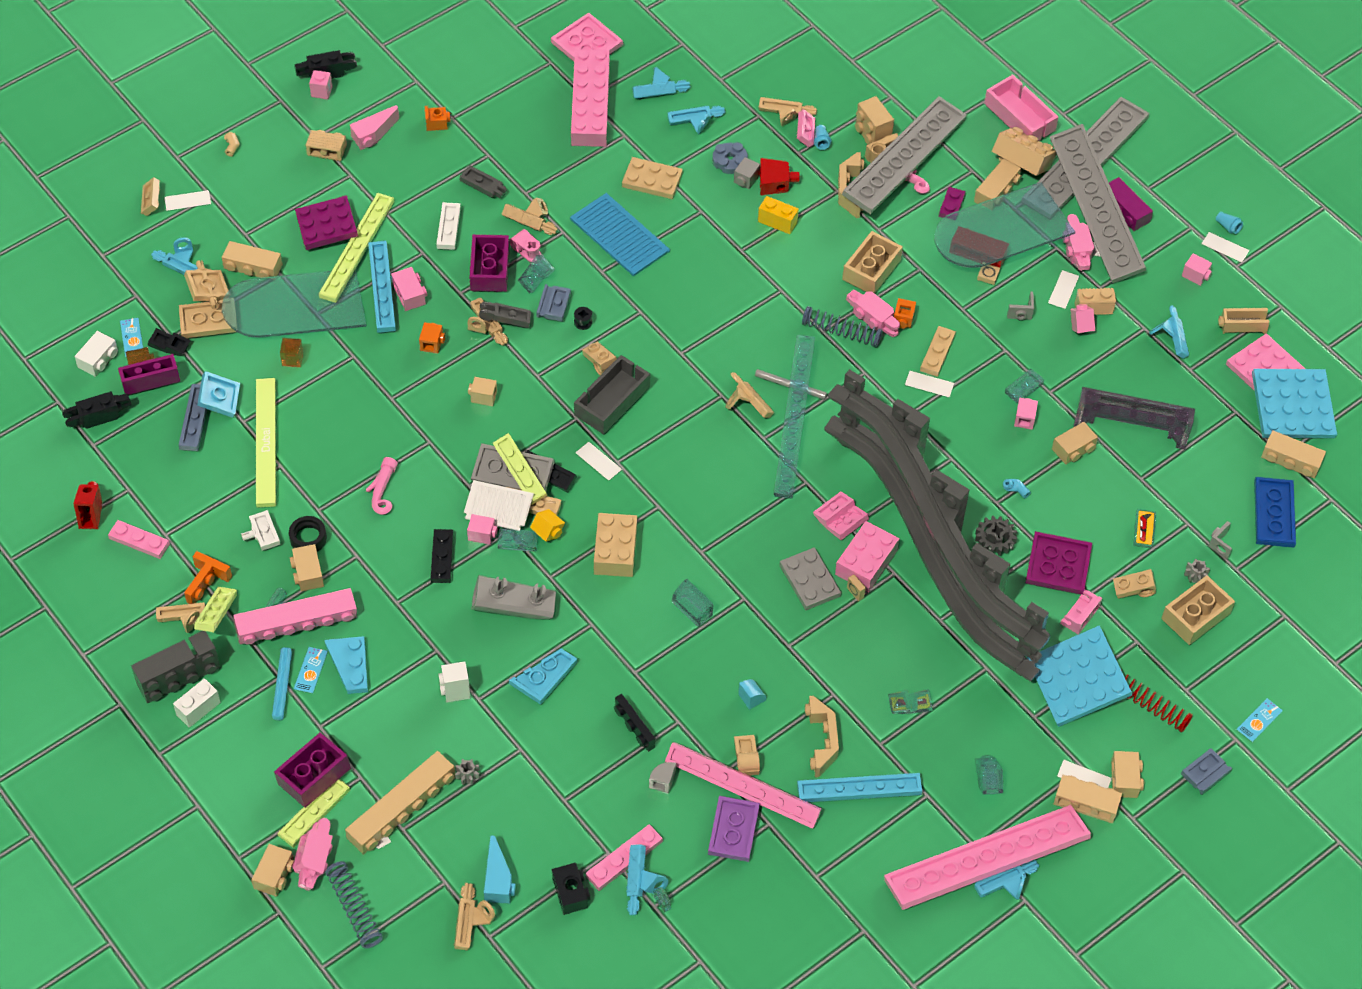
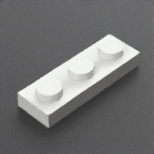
[437,202,461,250]

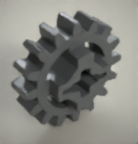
[975,516,1017,556]

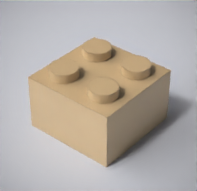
[855,96,894,144]

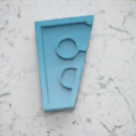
[324,636,368,694]
[509,649,577,705]

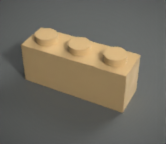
[974,158,1022,212]
[222,241,283,281]
[1261,430,1326,479]
[1053,774,1122,823]

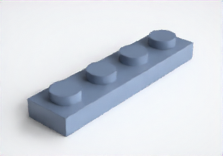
[178,384,207,451]

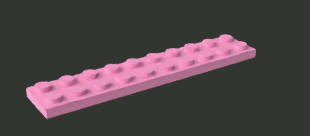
[884,805,1091,910]

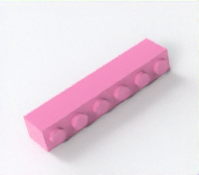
[234,588,357,645]

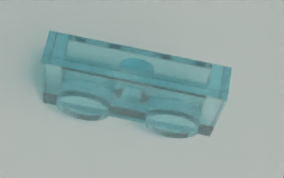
[1005,369,1044,404]
[498,528,538,552]

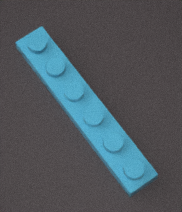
[368,241,396,333]
[797,773,922,802]

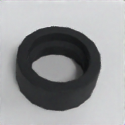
[289,516,327,552]

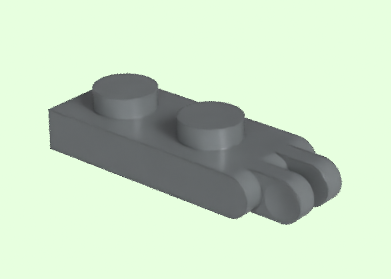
[460,165,507,198]

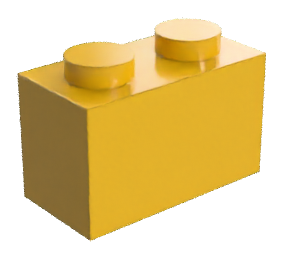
[758,196,799,234]

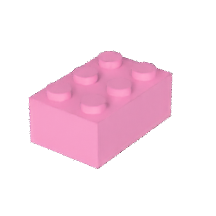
[835,521,900,592]

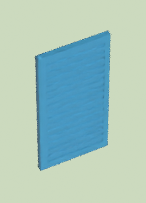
[570,193,670,277]

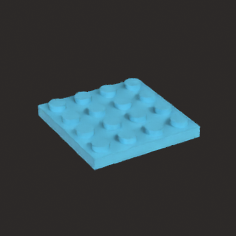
[1252,369,1337,438]
[1026,625,1132,727]

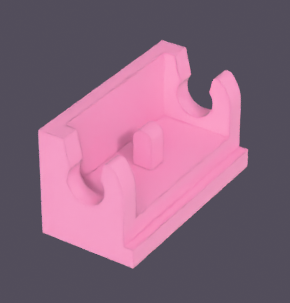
[1060,590,1102,635]

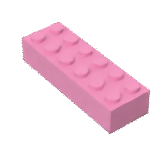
[571,49,610,147]

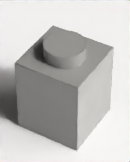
[734,157,760,189]

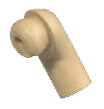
[224,132,240,156]

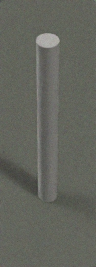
[755,369,827,400]

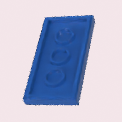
[1254,477,1296,548]

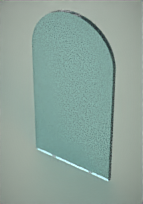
[934,182,1075,268]
[221,269,366,338]

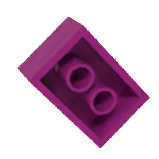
[469,234,509,292]
[274,732,351,808]

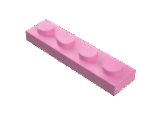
[585,824,663,891]

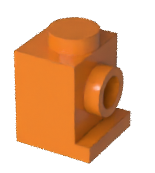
[425,106,450,131]
[894,298,916,329]

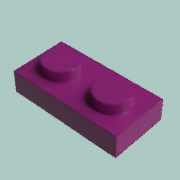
[939,187,966,222]

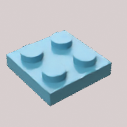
[197,371,240,417]

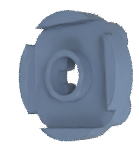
[712,142,748,174]

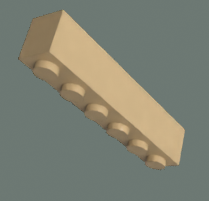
[345,751,455,855]

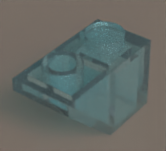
[975,755,1003,794]

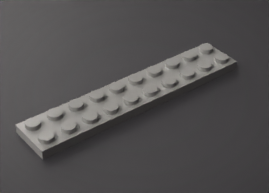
[842,96,967,214]
[1021,97,1150,220]
[1050,124,1146,284]

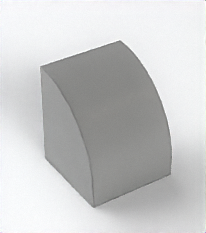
[649,762,676,794]

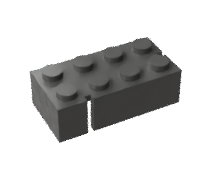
[574,355,650,435]
[131,631,220,704]

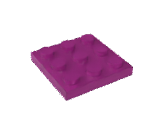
[295,195,358,250]
[1025,531,1092,595]

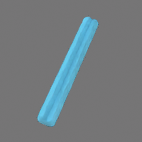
[272,647,292,720]

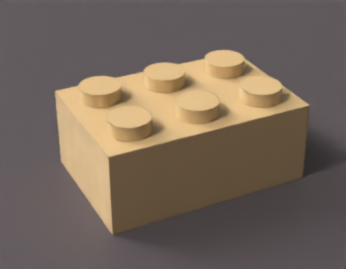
[991,127,1056,176]
[842,231,903,294]
[594,513,637,577]
[1161,575,1235,645]

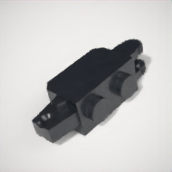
[295,50,357,79]
[62,391,131,429]

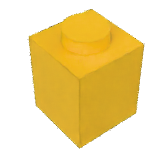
[530,509,565,541]

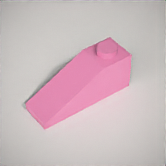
[350,105,399,150]

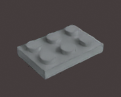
[779,547,841,611]

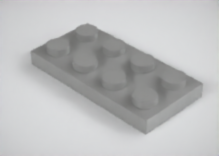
[471,443,555,492]

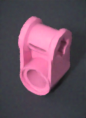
[509,229,542,263]

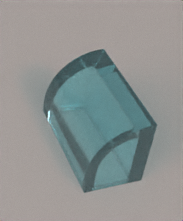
[672,579,713,627]

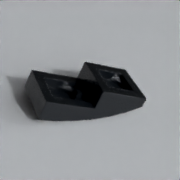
[148,328,191,356]

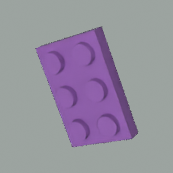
[708,796,760,862]

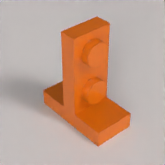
[184,551,232,604]

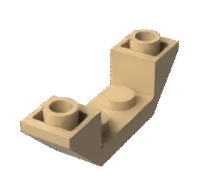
[838,152,864,218]
[805,696,839,777]

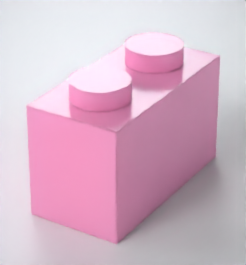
[391,267,427,311]

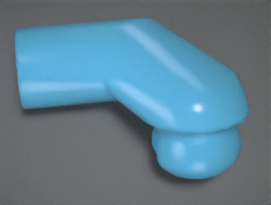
[1003,479,1031,499]

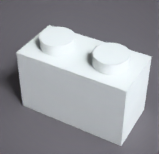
[74,331,118,377]
[438,662,470,703]
[173,678,221,728]

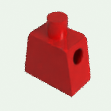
[760,158,799,195]
[73,481,102,529]

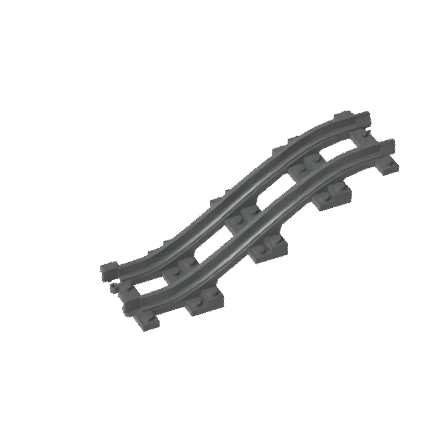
[824,369,1050,681]

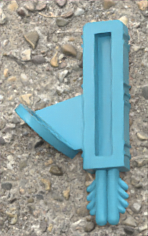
[632,67,690,99]
[667,105,725,134]
[151,238,198,275]
[1149,305,1189,359]
[626,844,668,915]
[974,860,1039,900]

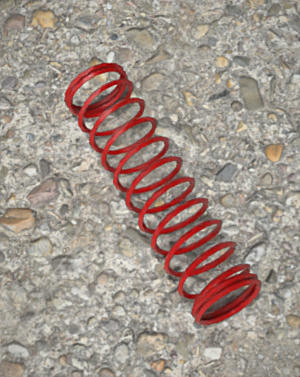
[1121,670,1193,733]

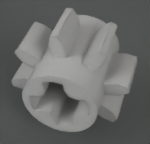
[1184,559,1210,583]
[455,759,480,785]

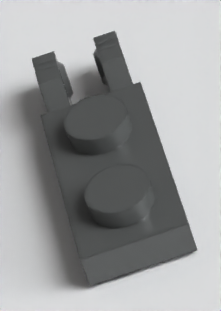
[479,301,531,328]

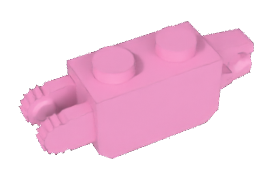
[1062,214,1094,271]
[846,290,900,337]
[293,817,332,891]

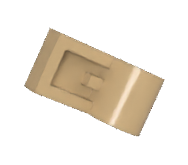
[865,133,898,163]
[582,342,616,375]
[1113,569,1156,599]
[734,735,760,776]

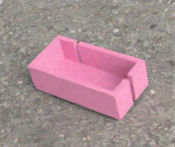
[984,75,1058,141]

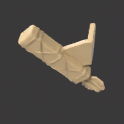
[759,97,817,127]
[502,198,557,235]
[467,298,508,346]
[726,372,774,418]
[156,602,205,633]
[454,883,495,951]

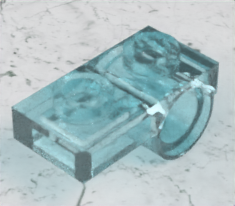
[518,255,555,293]

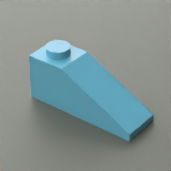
[484,836,516,904]

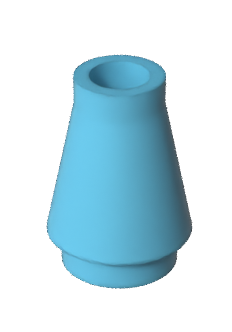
[814,125,831,150]
[1216,212,1243,234]

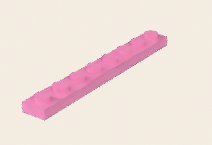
[665,742,822,829]

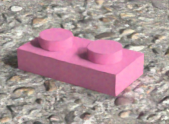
[797,109,815,147]

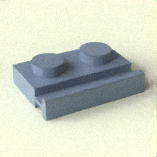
[536,284,571,321]
[1181,748,1232,795]

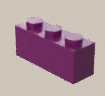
[1109,177,1153,231]
[118,354,181,395]

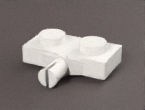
[241,510,280,551]

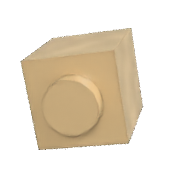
[468,377,497,406]

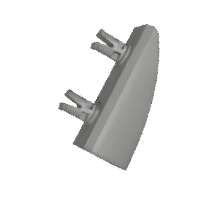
[471,575,556,619]

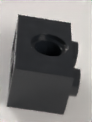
[552,862,590,915]

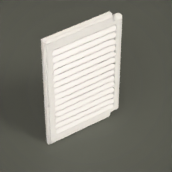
[464,480,534,531]

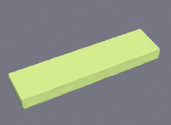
[493,433,547,505]
[194,587,237,632]
[278,779,350,848]

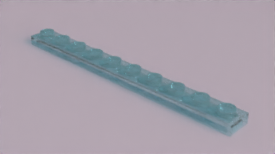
[774,335,815,498]

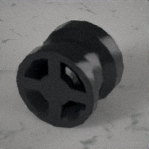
[574,307,592,330]

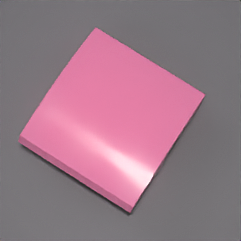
[813,491,869,540]

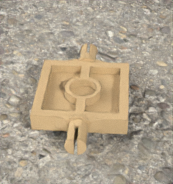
[184,260,230,310]

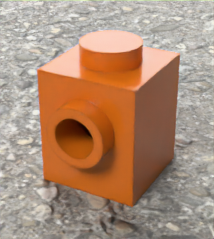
[419,322,445,354]

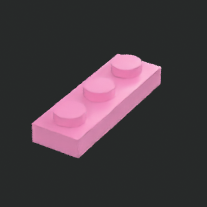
[108,520,170,559]

